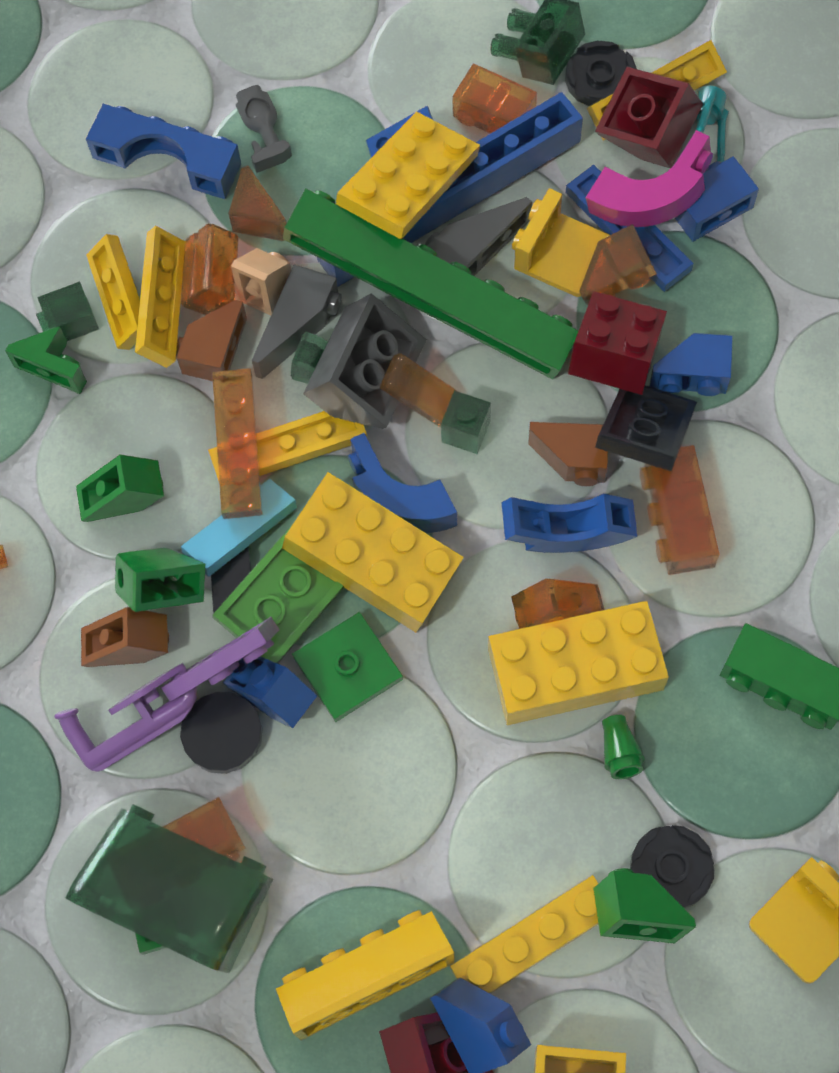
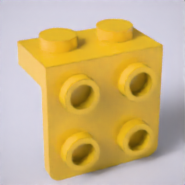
[511,188,612,297]
[749,857,839,984]

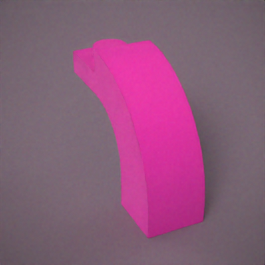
[586,130,713,227]

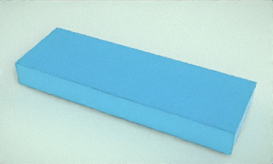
[181,479,297,577]

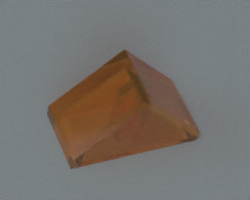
[228,165,286,241]

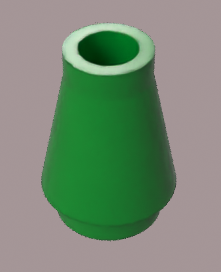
[602,715,645,779]

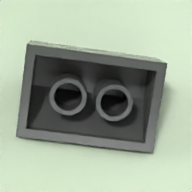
[303,293,427,429]

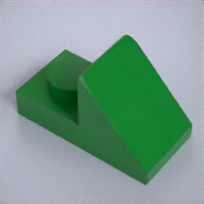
[5,327,87,394]

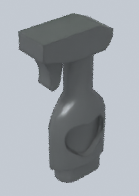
[235,85,292,173]

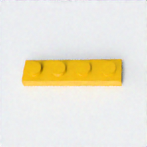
[586,40,727,141]
[135,225,186,368]
[208,411,367,489]
[450,875,598,994]

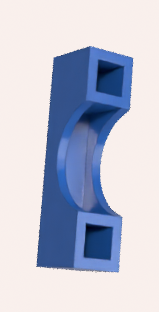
[86,103,241,199]

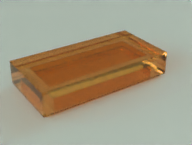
[379,353,460,427]

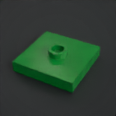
[292,611,403,723]

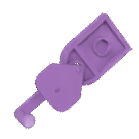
[54,617,280,772]

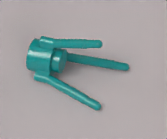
[696,85,729,162]

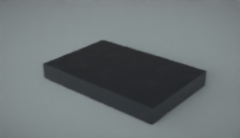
[595,386,697,472]

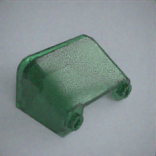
[65,804,273,973]

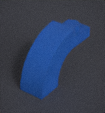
[347,433,457,533]
[501,493,638,553]

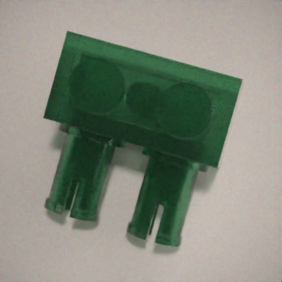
[490,0,585,85]

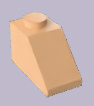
[231,248,291,315]

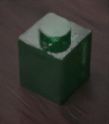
[36,281,99,341]
[441,390,491,454]

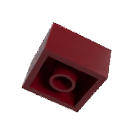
[568,291,667,395]

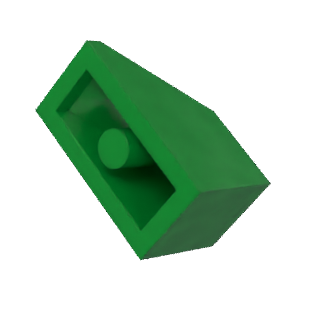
[76,454,164,522]
[593,868,696,944]

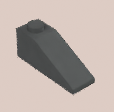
[425,197,532,276]
[251,264,342,379]

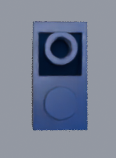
[649,333,732,396]
[223,657,317,728]

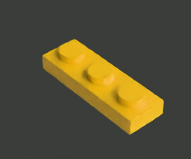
[86,234,140,350]

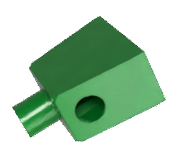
[115,548,205,612]

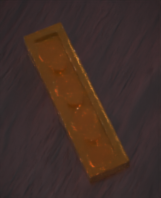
[212,368,263,519]

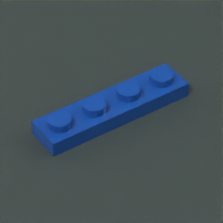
[565,164,694,292]

